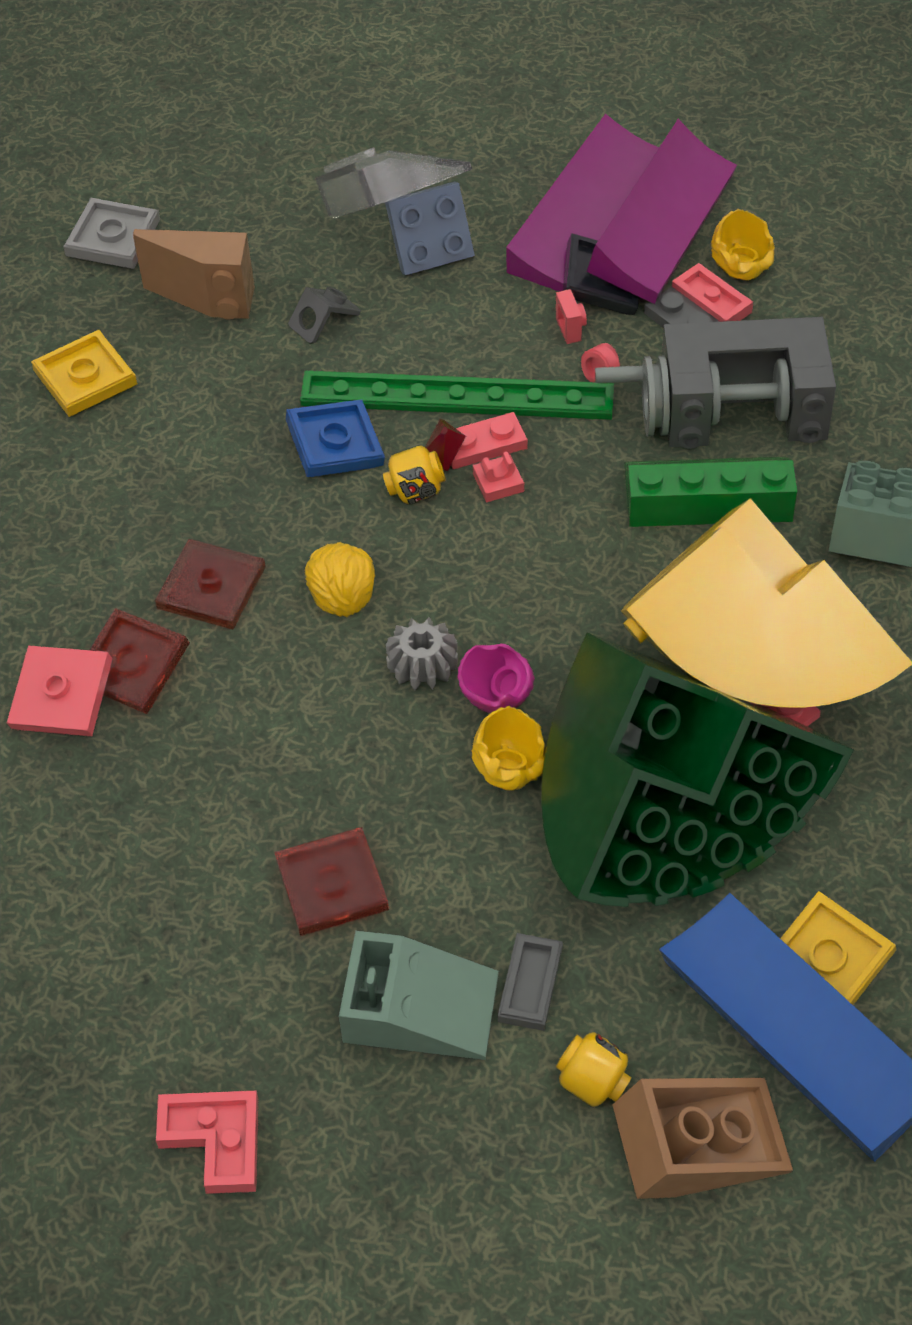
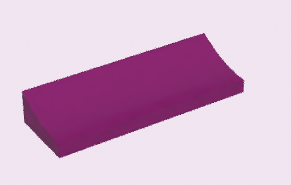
[506,113,659,292]
[586,118,737,304]

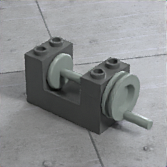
[595,317,836,449]

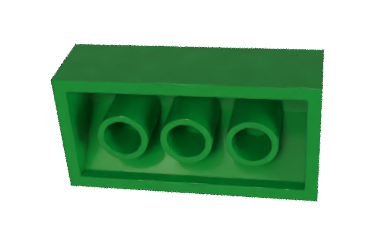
[624,456,797,527]

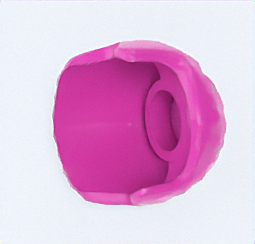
[457,644,535,713]

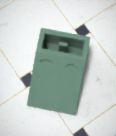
[829,461,912,567]
[339,931,499,1060]

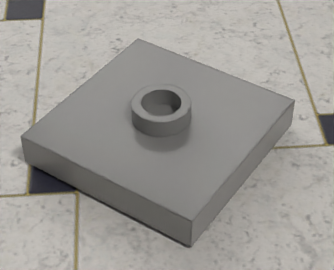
[63,198,160,269]

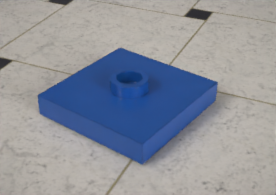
[285,399,385,477]

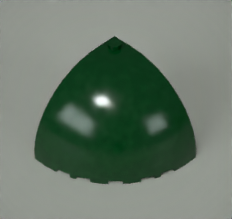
[541,632,854,907]

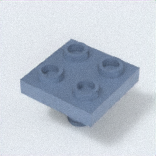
[385,182,475,275]

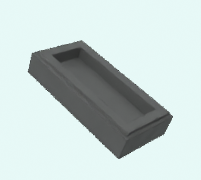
[498,933,563,1031]

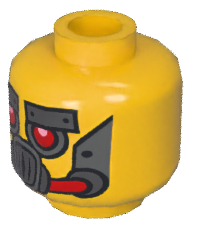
[383,446,446,504]
[556,1032,632,1107]

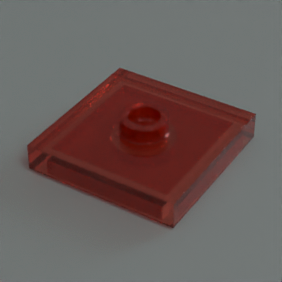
[155,539,266,630]
[90,608,190,714]
[274,827,389,936]

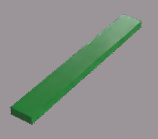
[300,371,614,420]

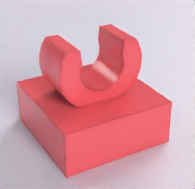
[473,452,524,503]

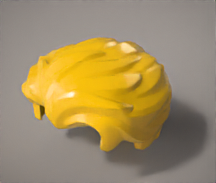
[711,209,774,280]
[305,542,375,617]
[472,706,546,790]

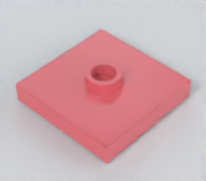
[7,646,113,737]

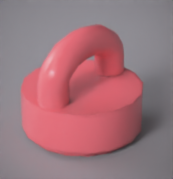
[581,343,620,382]

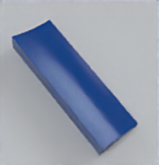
[659,893,912,1162]

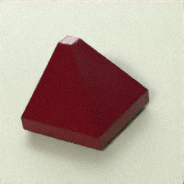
[425,419,466,471]

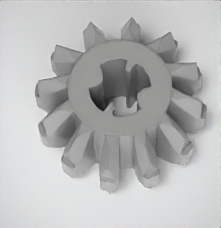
[386,617,458,690]

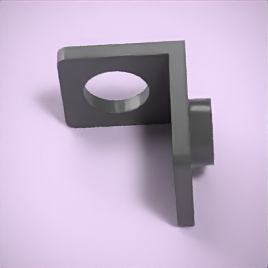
[288,287,361,343]

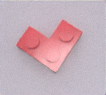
[156,1090,258,1194]

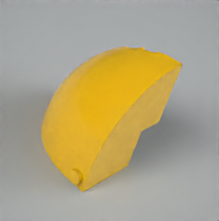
[621,499,912,708]

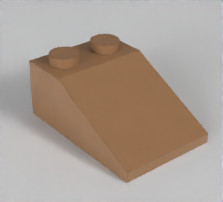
[133,229,255,319]
[612,1078,793,1199]

